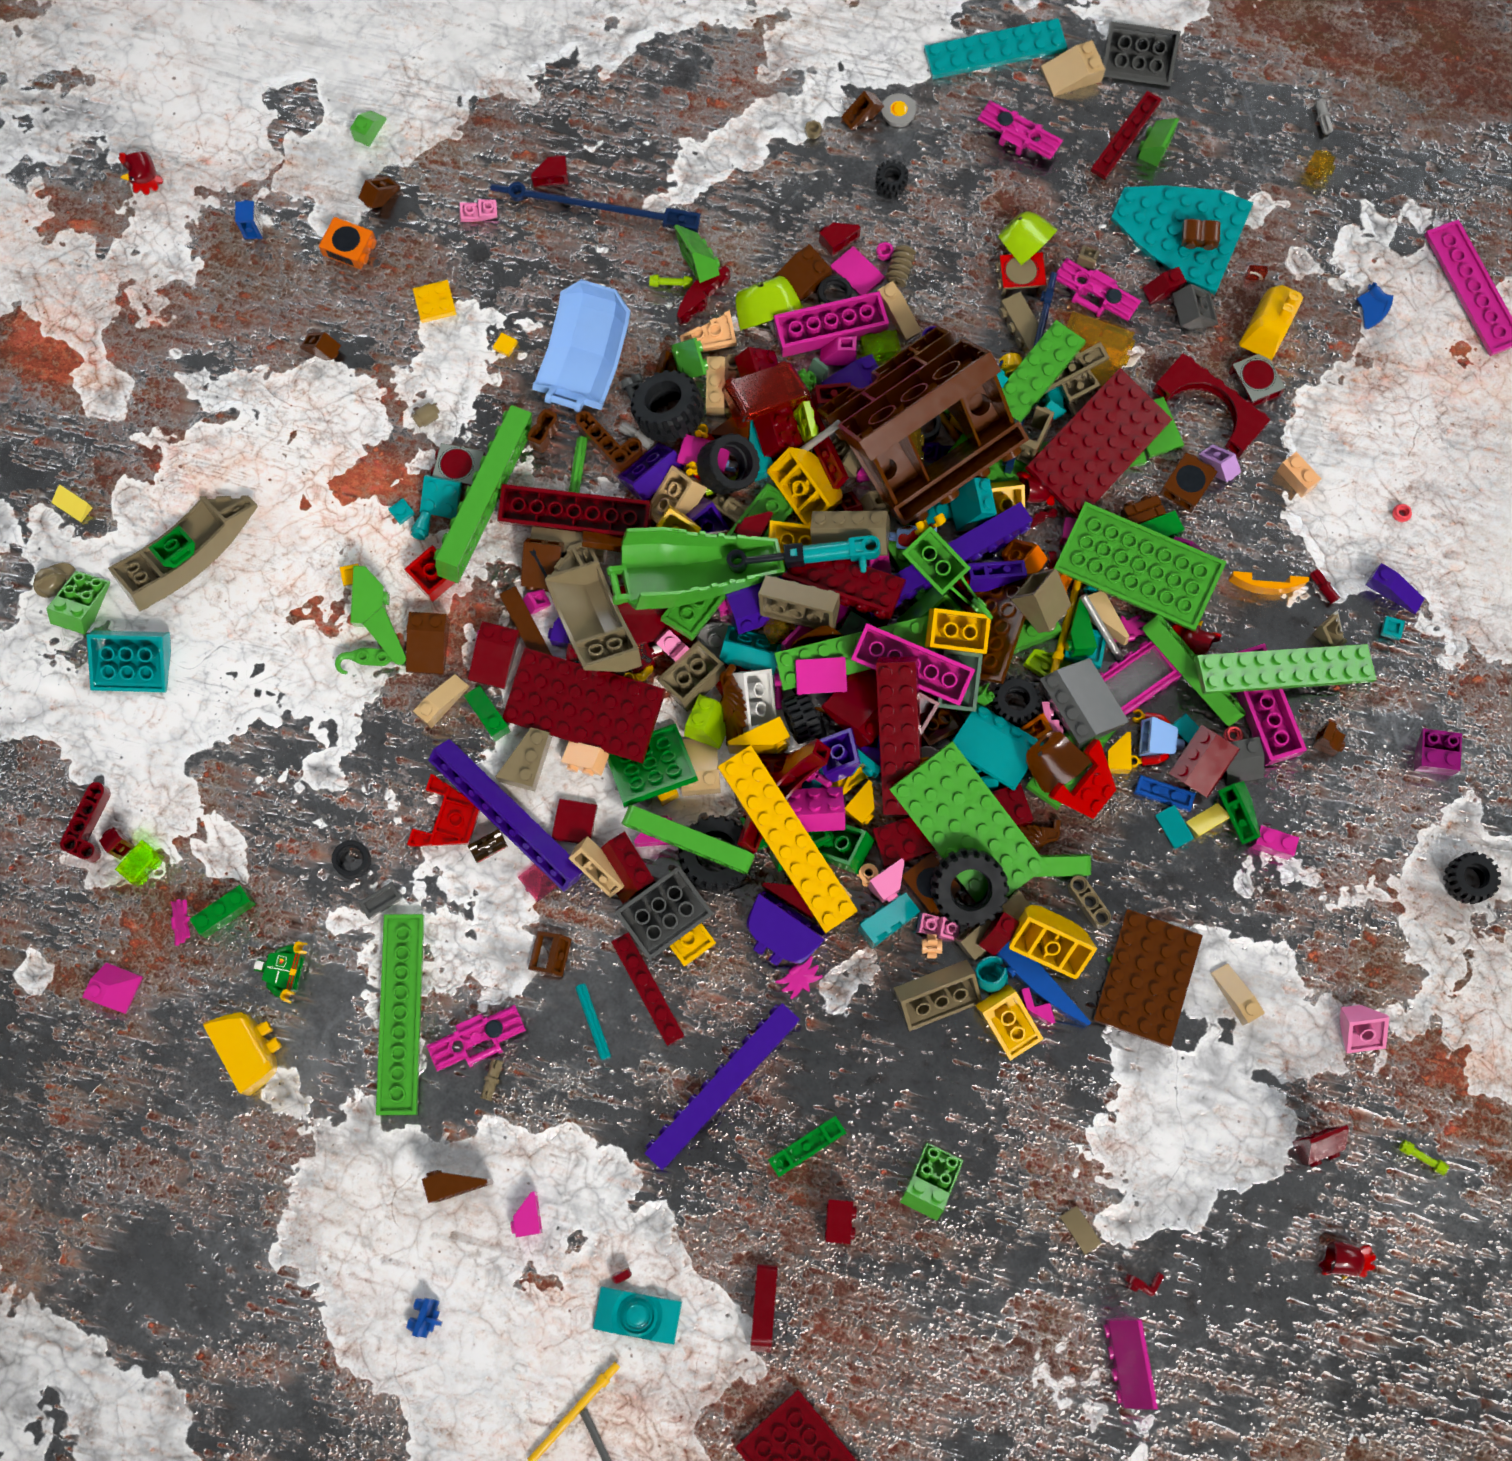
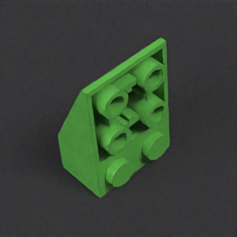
[670,338,709,378]
[46,570,110,635]
[900,1142,964,1221]

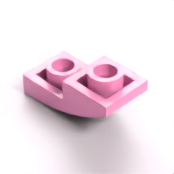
[459,199,497,222]
[1039,701,1063,734]
[916,913,960,941]

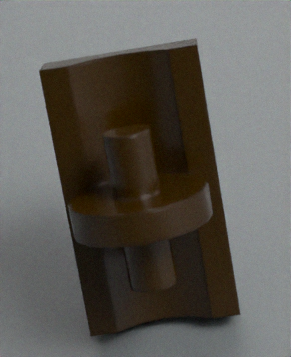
[468,829,508,863]

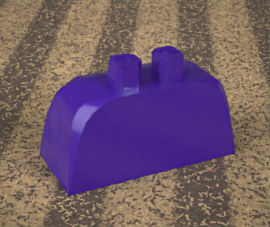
[747,890,830,966]

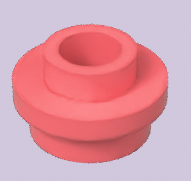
[1392,504,1412,522]
[1223,726,1243,742]

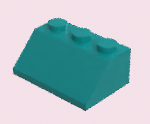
[719,625,783,675]

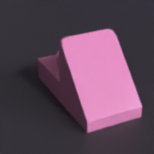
[654,628,689,662]

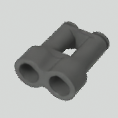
[621,373,644,401]

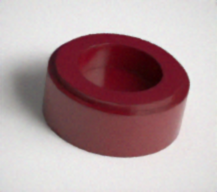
[1046,551,1058,570]
[611,1267,632,1284]

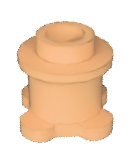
[856,863,879,887]

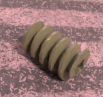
[885,245,916,288]

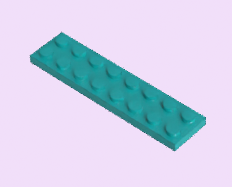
[924,18,1068,80]

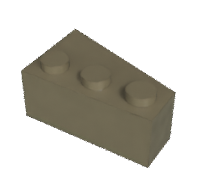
[495,727,552,792]

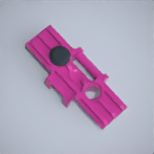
[977,100,1063,160]
[1056,258,1141,322]
[426,1005,526,1072]

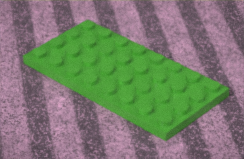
[1054,502,1227,631]
[889,741,1048,903]

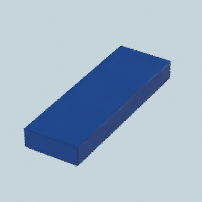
[1134,775,1196,812]

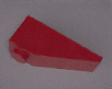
[762,882,814,920]

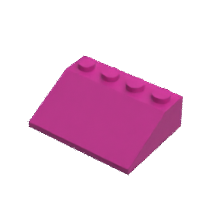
[1103,1316,1158,1410]

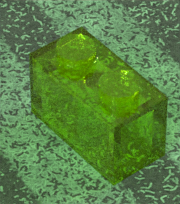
[860,330,901,362]
[115,840,165,887]

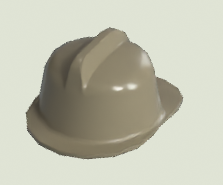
[33,563,76,598]

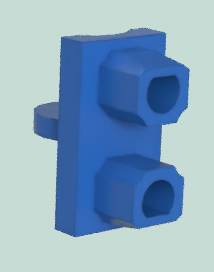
[406,1298,443,1338]

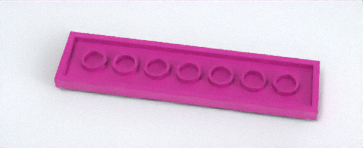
[1424,219,1512,356]

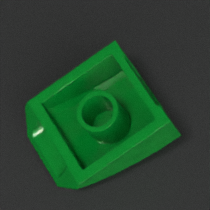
[148,525,195,568]

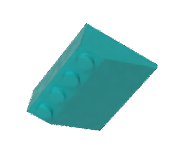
[87,630,171,693]
[953,703,1044,790]

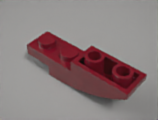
[677,265,730,326]

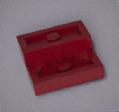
[552,799,598,844]

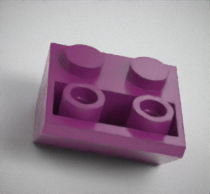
[1414,728,1462,776]

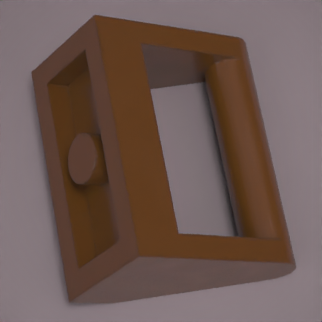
[528,931,572,977]

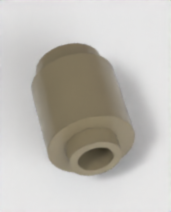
[412,402,440,428]

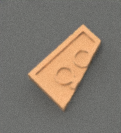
[680,310,737,352]

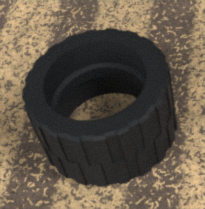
[696,433,760,495]

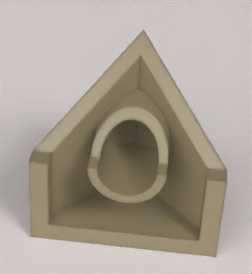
[1312,610,1347,647]

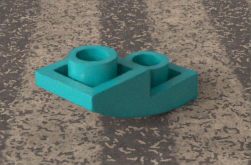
[1172,713,1199,744]

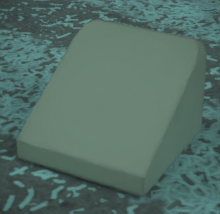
[807,357,829,384]

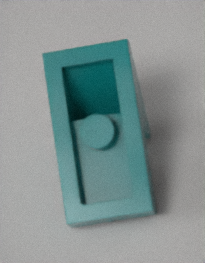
[850,749,881,778]

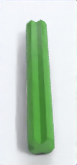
[569,436,588,493]

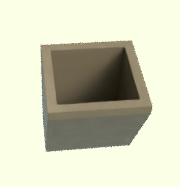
[1011,568,1071,633]

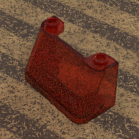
[722,361,811,429]

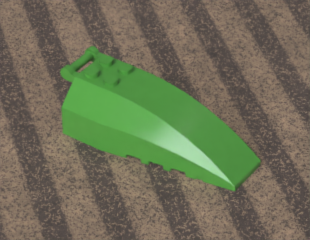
[606,527,785,610]

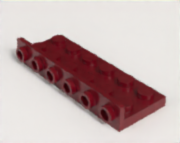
[782,559,906,619]

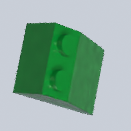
[818,824,874,875]

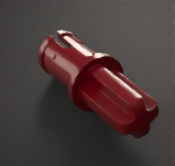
[1309,569,1341,605]

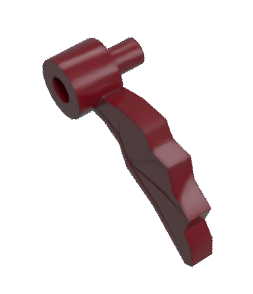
[1030,508,1057,529]

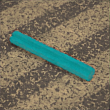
[576,983,611,1060]

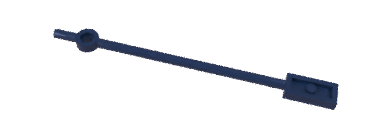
[490,182,701,233]
[1002,272,1057,474]

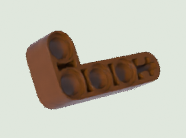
[575,411,643,472]

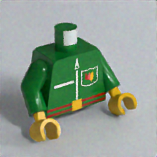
[254,941,307,1004]

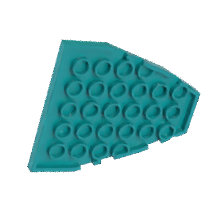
[1111,185,1253,295]

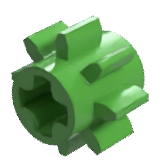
[794,368,816,392]

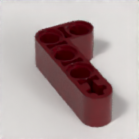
[60,782,111,863]
[750,1264,778,1353]

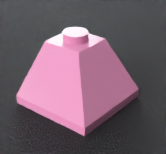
[868,859,904,903]
[1340,1005,1389,1054]

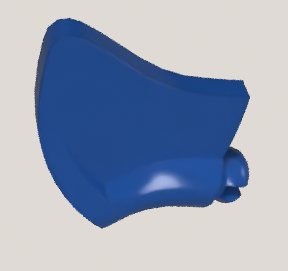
[1356,282,1393,330]

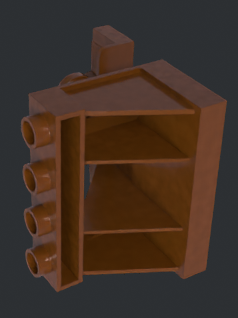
[816,326,1029,526]

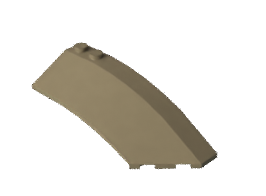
[108,495,258,611]
[545,542,642,672]

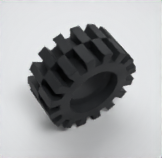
[876,160,908,196]

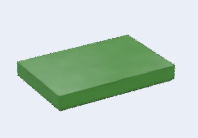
[1145,397,1184,458]

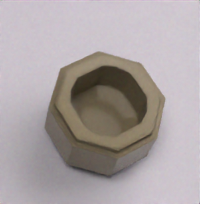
[805,120,822,139]

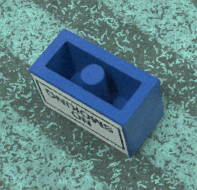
[235,200,263,239]

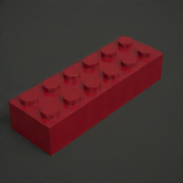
[734,347,803,458]

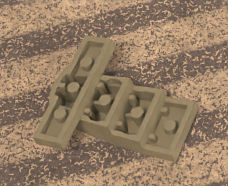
[1045,342,1110,417]

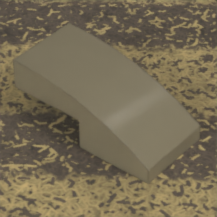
[1060,1206,1102,1255]

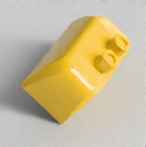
[1239,285,1304,361]
[767,447,843,525]
[1009,905,1097,979]
[203,1012,282,1096]

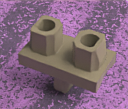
[712,493,747,524]

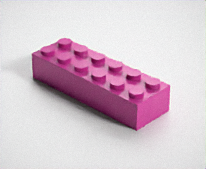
[774,291,889,358]
[851,623,975,706]
[1235,643,1307,767]

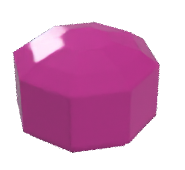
[876,242,894,261]

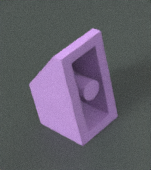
[1199,445,1241,482]

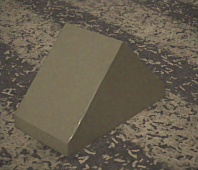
[1076,245,1100,271]

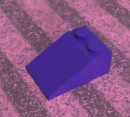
[821,354,878,389]

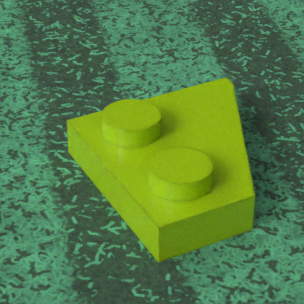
[793,401,819,443]
[1023,649,1072,678]

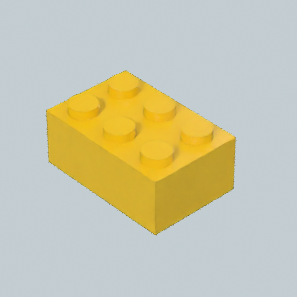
[925,608,991,654]

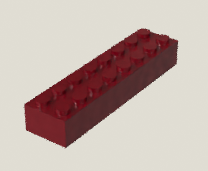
[497,484,653,537]
[876,656,922,815]
[871,783,1034,870]

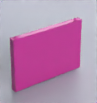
[830,246,885,296]
[677,434,730,474]
[795,656,847,695]

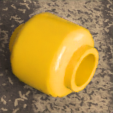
[999,353,1022,378]

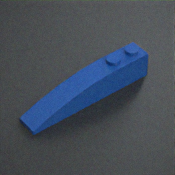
[995,941,1091,1027]

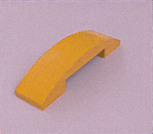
[1229,571,1309,595]

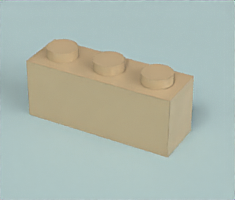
[706,357,725,417]

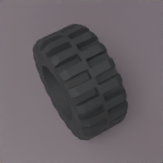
[630,370,705,443]
[678,815,752,893]
[930,848,1009,927]

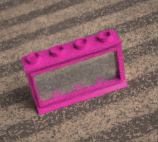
[1100,640,1182,715]

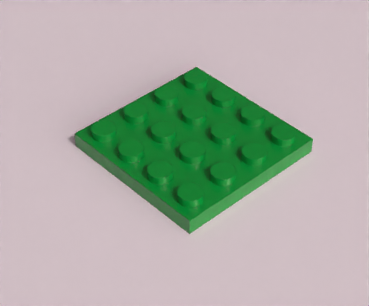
[607,723,698,808]

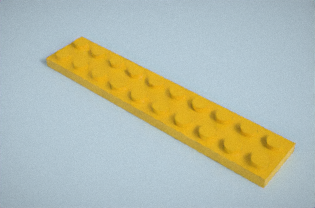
[717,745,858,933]

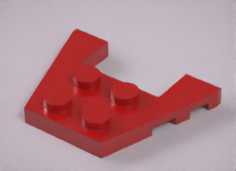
[1048,738,1117,819]
[407,774,480,847]

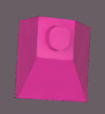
[82,963,143,1014]

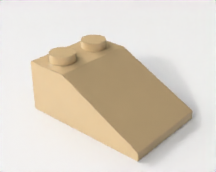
[1041,40,1105,97]
[651,465,707,524]
[681,739,721,796]

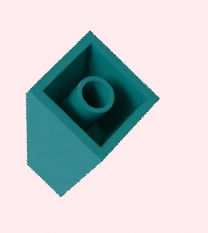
[950,478,997,531]

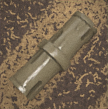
[480,1059,504,1101]

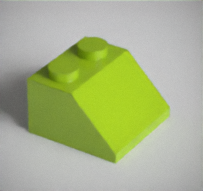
[684,694,726,749]

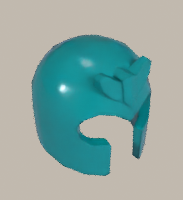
[976,956,1008,993]

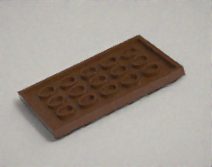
[938,576,1030,684]
[1093,909,1203,1048]

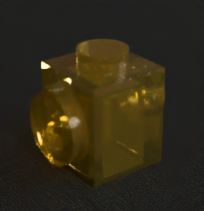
[1305,150,1336,181]
[763,618,795,644]

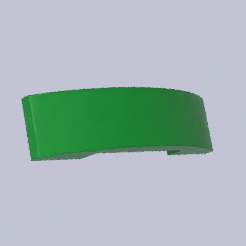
[768,1116,846,1178]

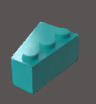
[858,893,920,949]

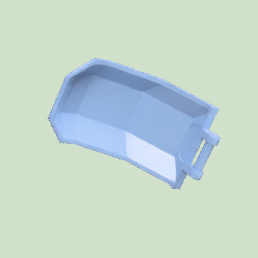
[532,279,631,412]

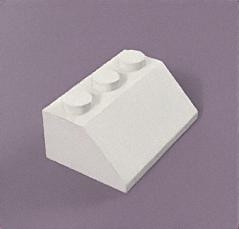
[732,669,776,731]

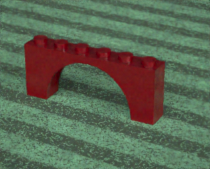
[1153,353,1271,458]

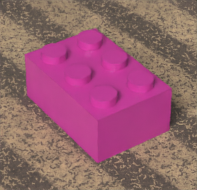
[787,787,845,832]

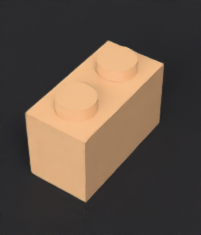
[1277,451,1321,498]
[561,741,609,776]

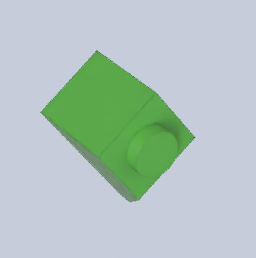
[350,111,387,147]

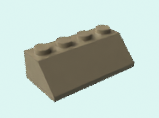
[810,511,891,556]
[758,575,840,634]
[893,959,982,1031]

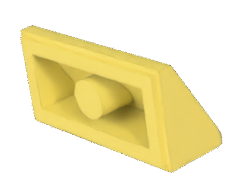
[51,485,93,522]
[1185,803,1230,838]

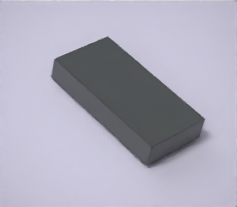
[358,882,403,920]

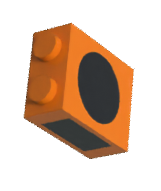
[318,217,376,270]

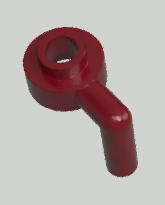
[1124,1272,1164,1297]

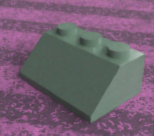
[936,649,983,712]

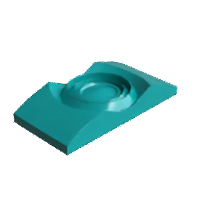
[593,1286,682,1345]

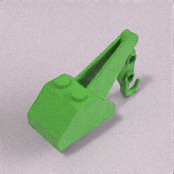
[902,526,993,620]
[335,566,406,674]

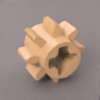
[921,934,942,959]

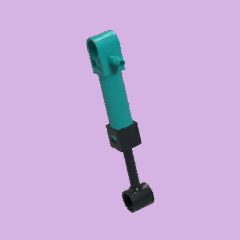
[727,535,881,573]

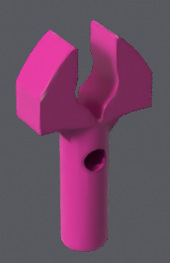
[774,673,783,710]
[806,770,832,788]

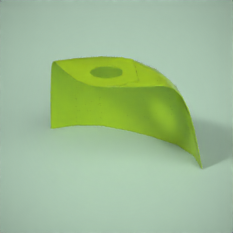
[998,211,1058,265]
[736,276,803,330]

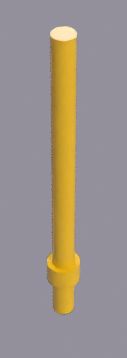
[1049,580,1081,674]
[527,1361,620,1461]

